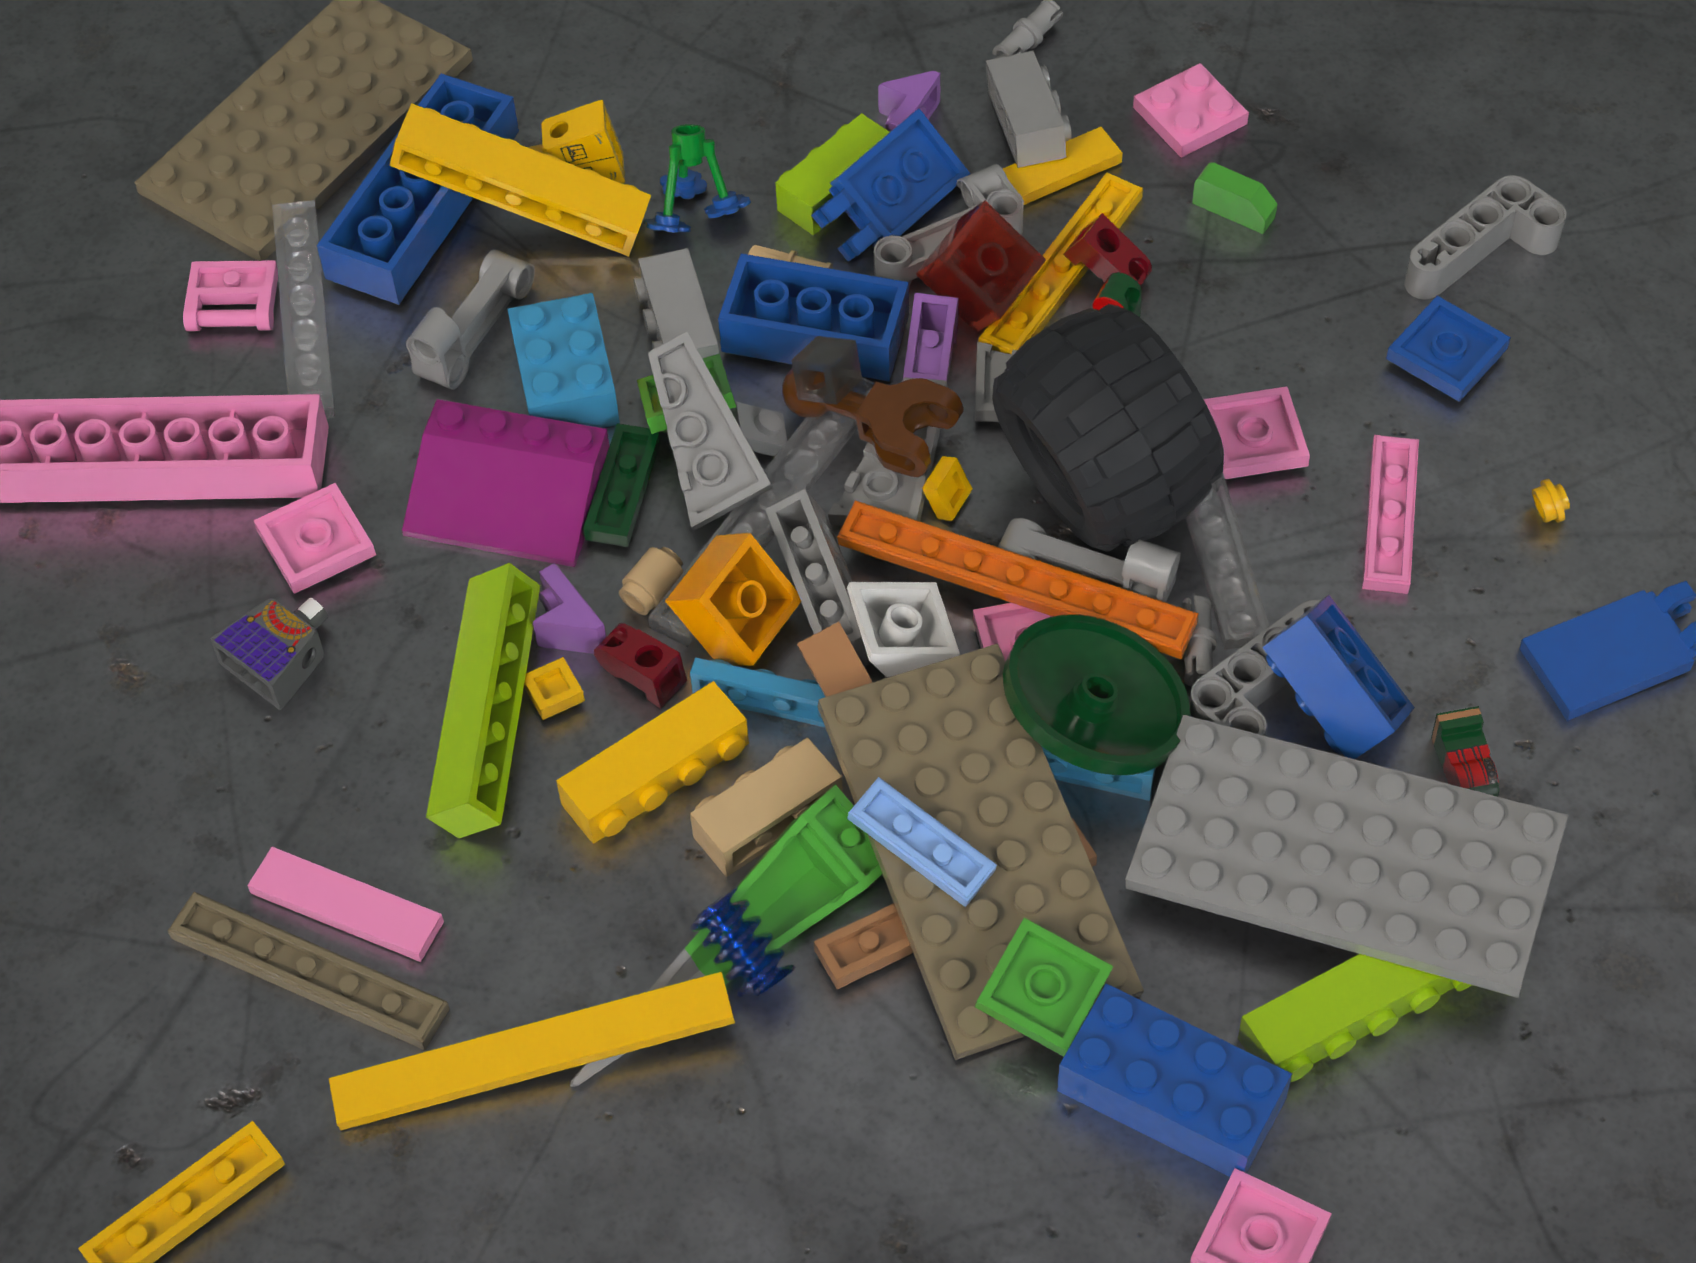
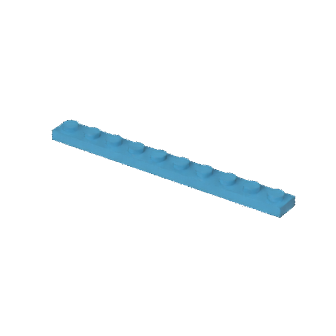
[690,657,1156,801]

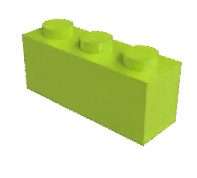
[775,113,889,236]

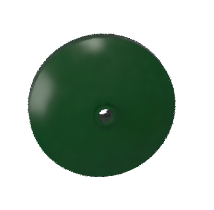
[1003,615,1190,775]

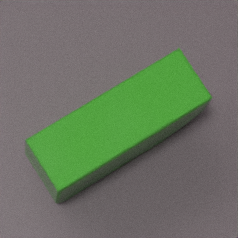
[1192,162,1277,234]

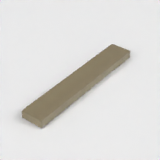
[168,892,450,1050]

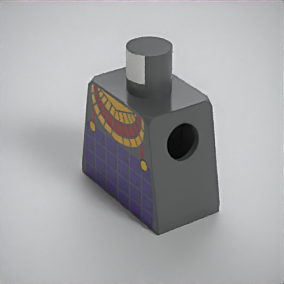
[210,598,328,710]

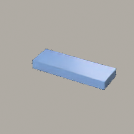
[847,777,997,907]

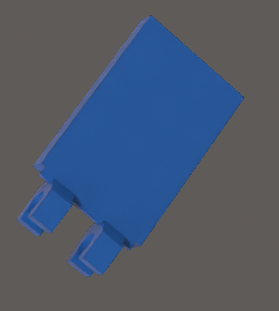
[811,108,971,261]
[1519,581,1696,721]

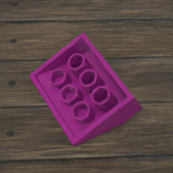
[402,399,610,567]

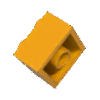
[665,533,801,666]

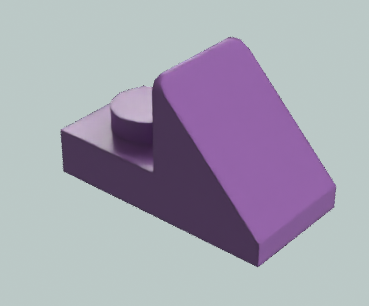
[878,71,940,132]
[903,293,959,383]
[533,563,606,654]

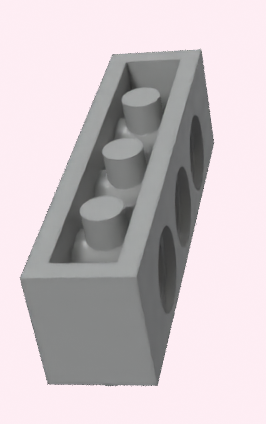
[765,488,872,667]

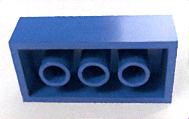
[718,253,909,381]
[1057,983,1292,1177]

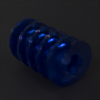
[690,886,796,998]

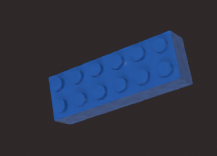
[317,73,519,305]

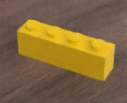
[556,681,749,844]

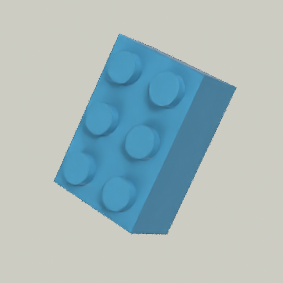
[507,293,620,428]

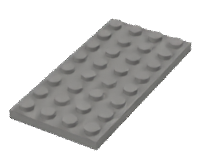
[1125,715,1568,998]

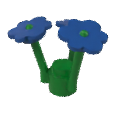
[643,124,751,233]

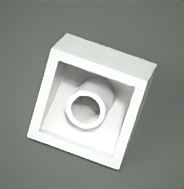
[847,582,960,678]

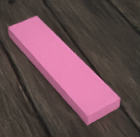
[1362,435,1419,594]
[247,847,444,962]

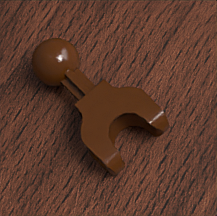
[782,362,964,477]

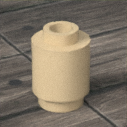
[619,547,685,615]

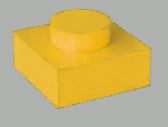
[922,456,973,521]
[524,657,585,720]

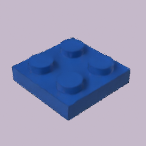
[1386,295,1511,402]

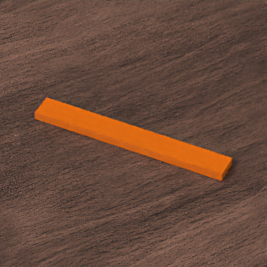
[837,500,1198,660]

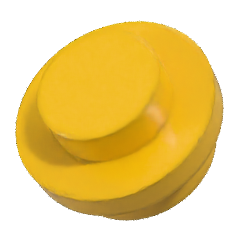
[1532,478,1570,523]

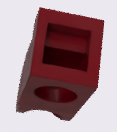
[1063,213,1152,287]
[594,623,688,709]

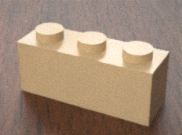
[690,737,843,877]

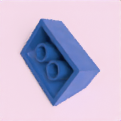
[1262,595,1415,759]

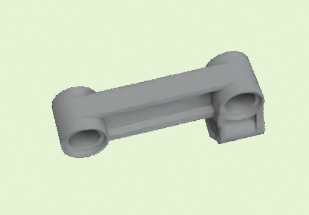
[874,164,1024,285]
[406,249,535,390]
[998,518,1180,602]

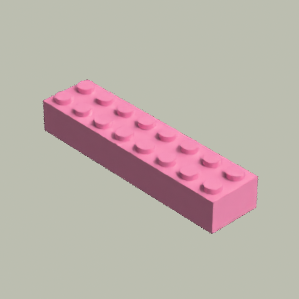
[0,394,329,503]

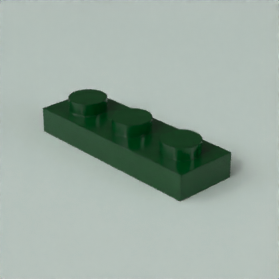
[583,423,661,547]

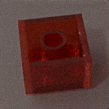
[916,200,1046,333]

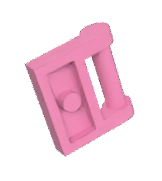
[183,260,279,332]

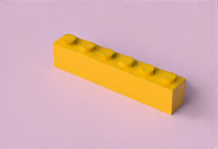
[389,103,651,257]

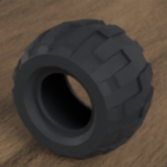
[992,304,1224,552]

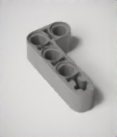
[1404,175,1567,300]
[1189,600,1321,736]

